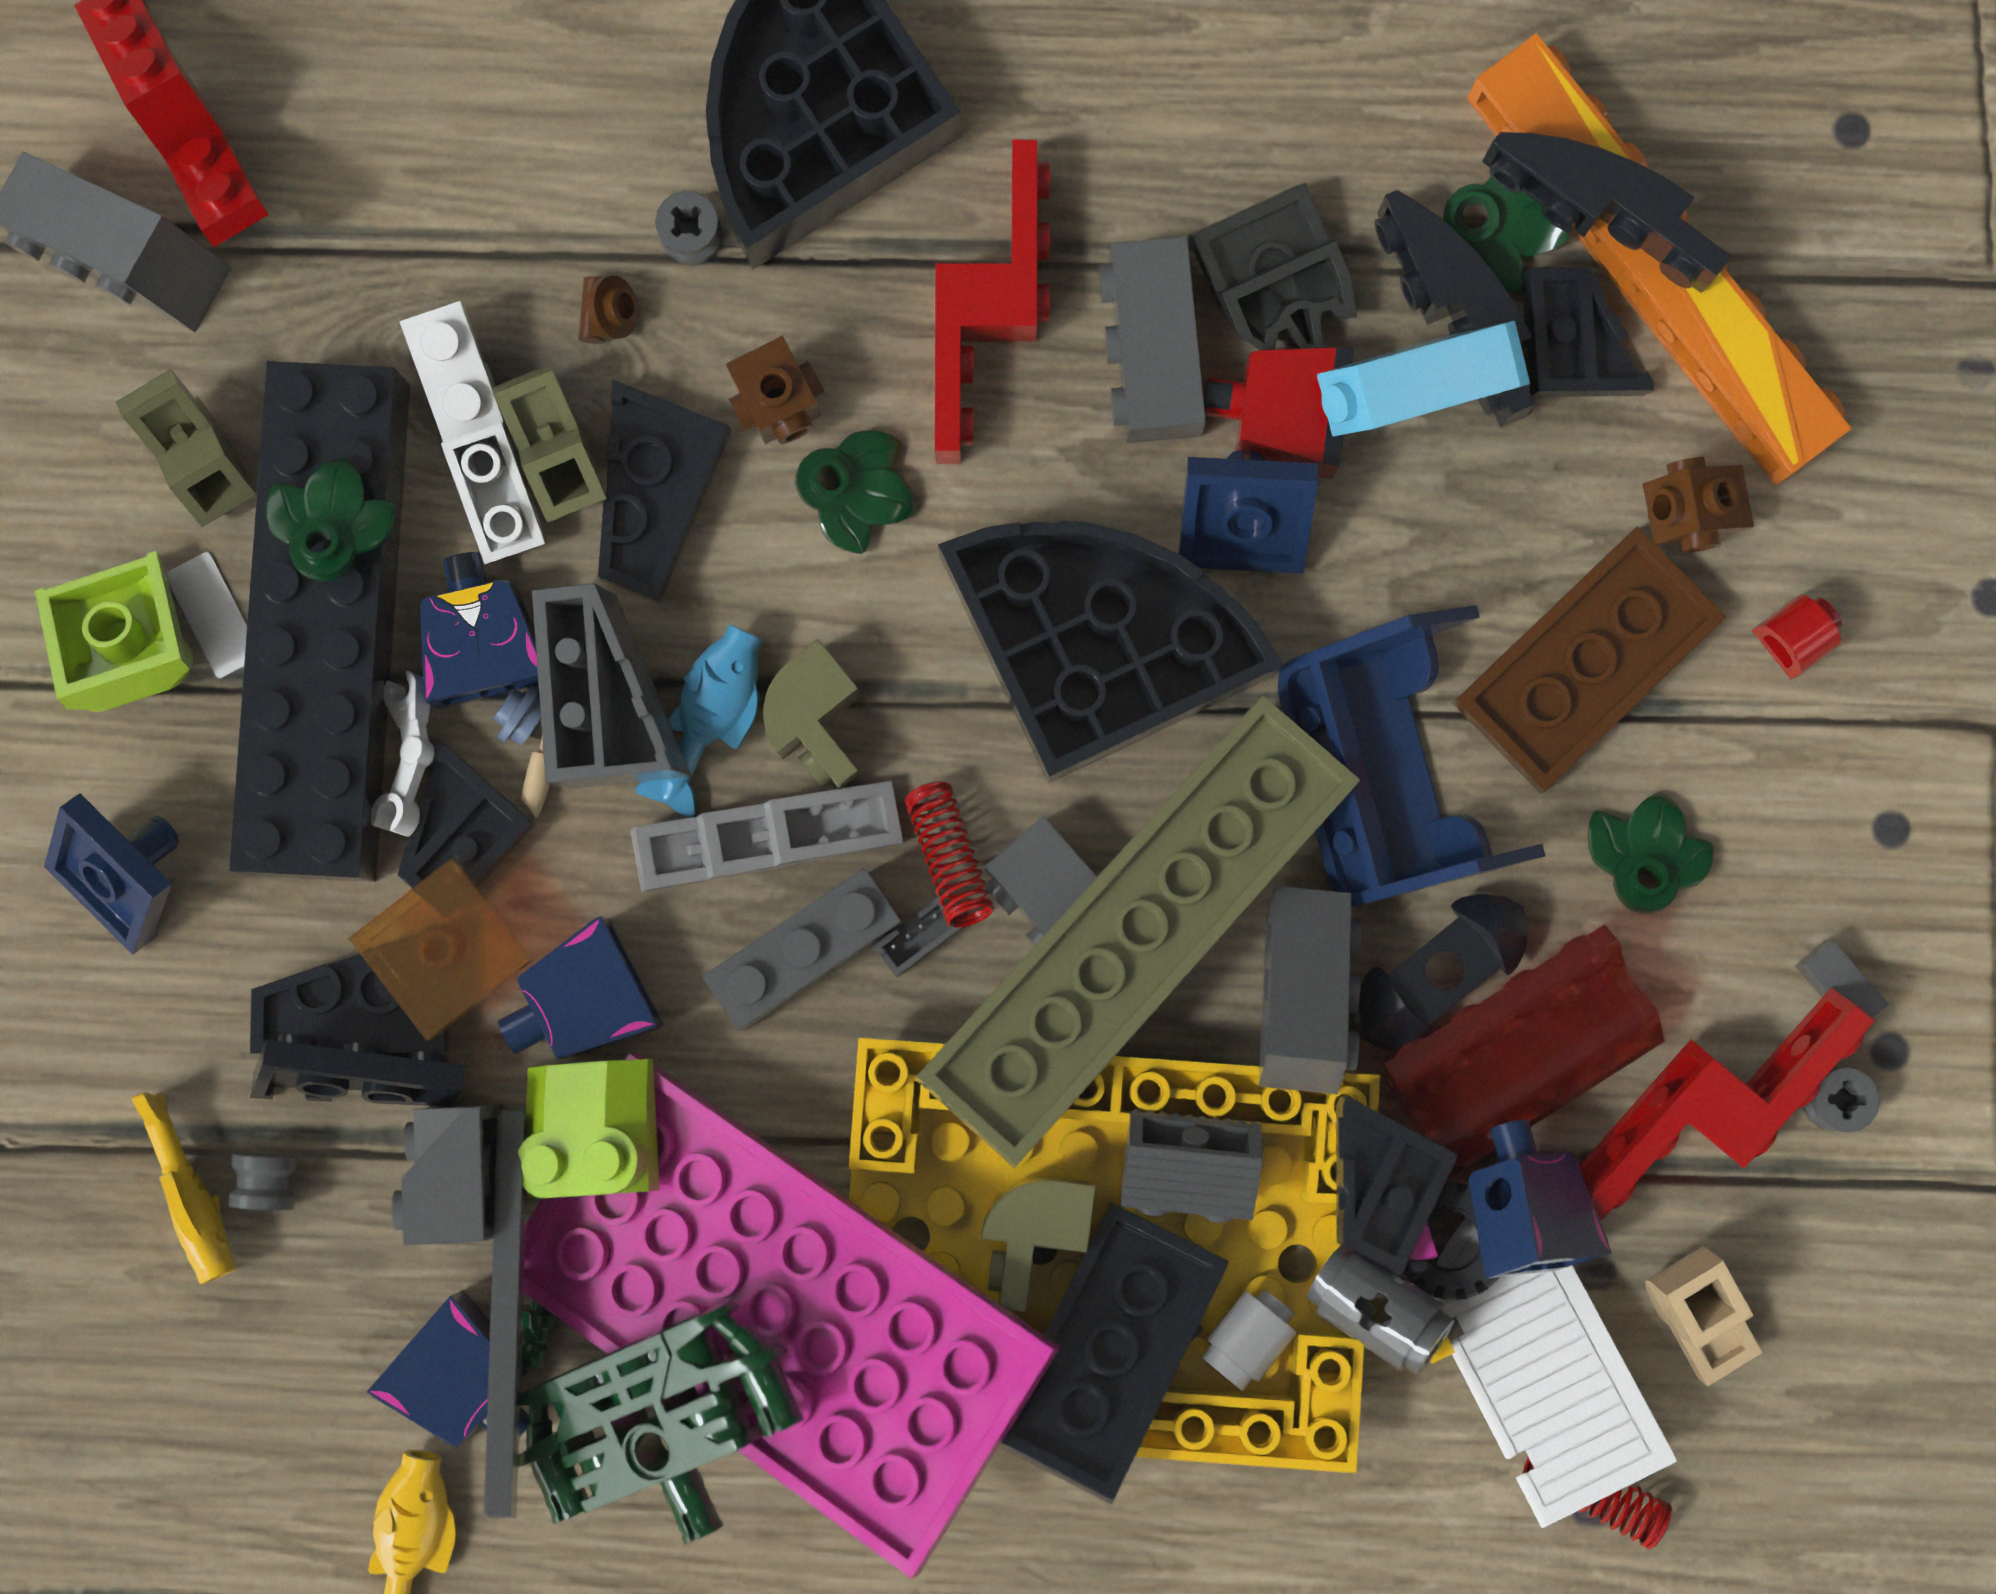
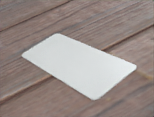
[166,552,247,678]

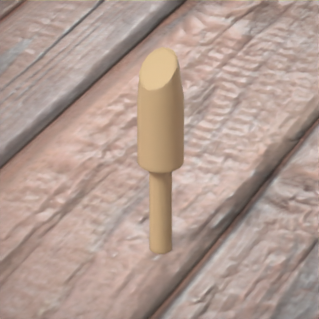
[520,738,550,820]

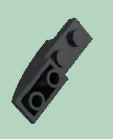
[1482,132,1732,293]
[1374,190,1535,428]

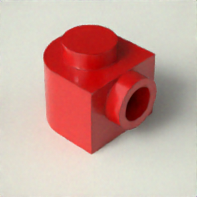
[1751,594,1843,680]

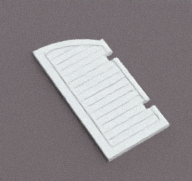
[1432,1218,1677,1528]

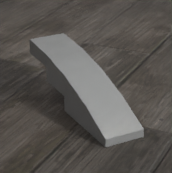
[630,781,903,892]

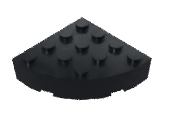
[706,0,962,270]
[938,521,1284,784]

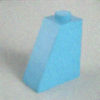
[1317,320,1530,437]

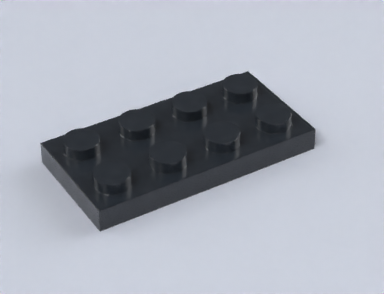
[999,1202,1229,1505]

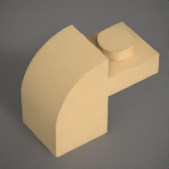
[1645,1247,1762,1387]

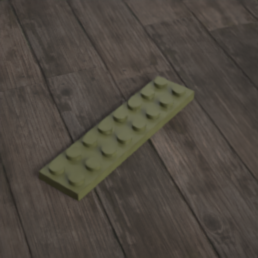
[916,695,1360,1169]

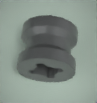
[655,191,723,266]
[1802,1067,1880,1132]
[228,1153,298,1210]

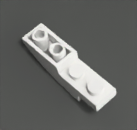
[399,301,546,564]

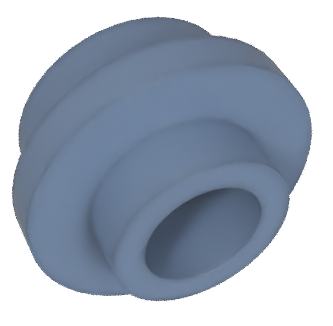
[493,685,541,746]

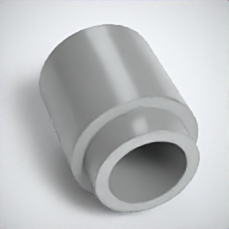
[1202,1289,1297,1391]

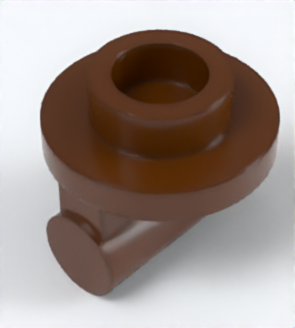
[578,275,639,344]

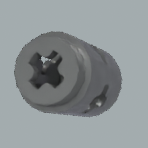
[1307,1246,1454,1375]

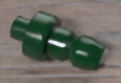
[522,1299,559,1368]

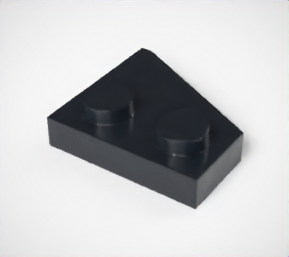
[1521,267,1654,397]
[398,741,535,919]
[1336,1096,1458,1275]

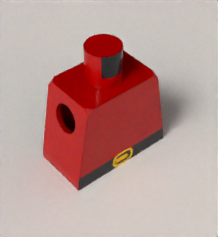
[1204,347,1354,479]

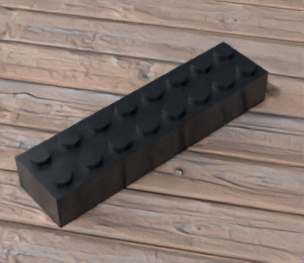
[229,361,410,882]

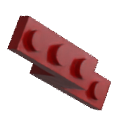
[74,0,269,247]
[934,139,1050,464]
[1578,988,1875,1221]

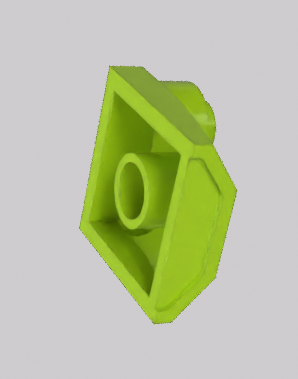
[34,551,193,712]
[517,1059,659,1199]

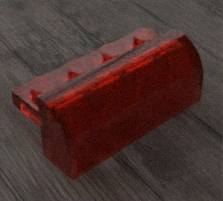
[1383,924,1665,1179]

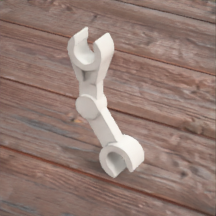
[370,670,434,837]

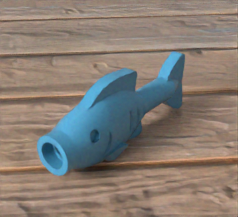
[636,624,764,818]

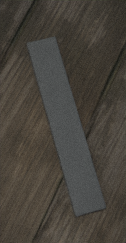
[484,1111,527,1519]

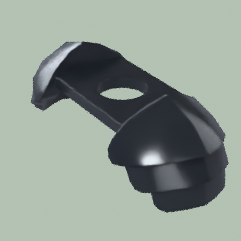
[1352,891,1528,1052]

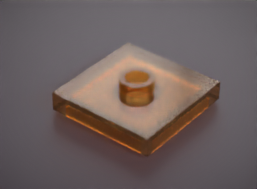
[348,858,533,1041]

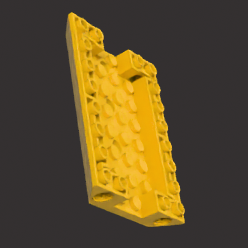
[849,1038,1380,1473]

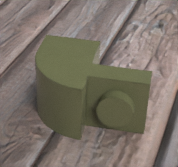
[492,364,607,523]
[116,369,256,527]
[763,639,861,789]
[981,1176,1095,1312]

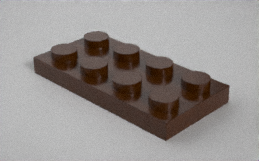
[1452,526,1726,794]

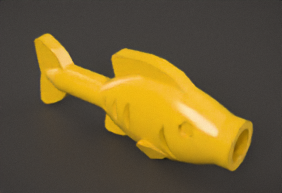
[132,1092,238,1285]
[368,1449,456,1594]

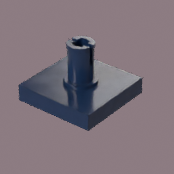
[1178,450,1318,574]
[44,793,179,955]

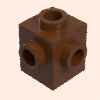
[726,335,825,445]
[1642,457,1754,554]

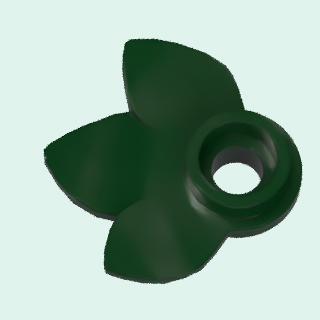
[1443,177,1568,292]
[795,430,917,554]
[266,458,396,581]
[1587,793,1714,914]

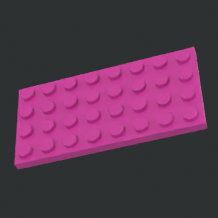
[524,1053,1060,1579]

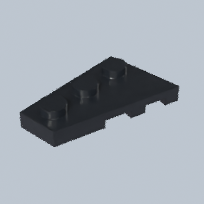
[598,379,731,604]
[250,924,450,1054]
[250,1034,464,1107]

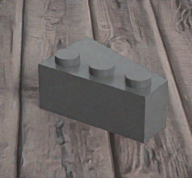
[0,151,231,332]
[532,583,692,789]

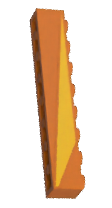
[1466,33,1852,486]

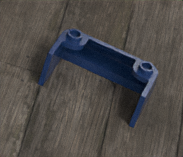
[1278,605,1546,906]

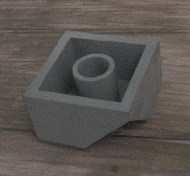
[392,1104,503,1245]

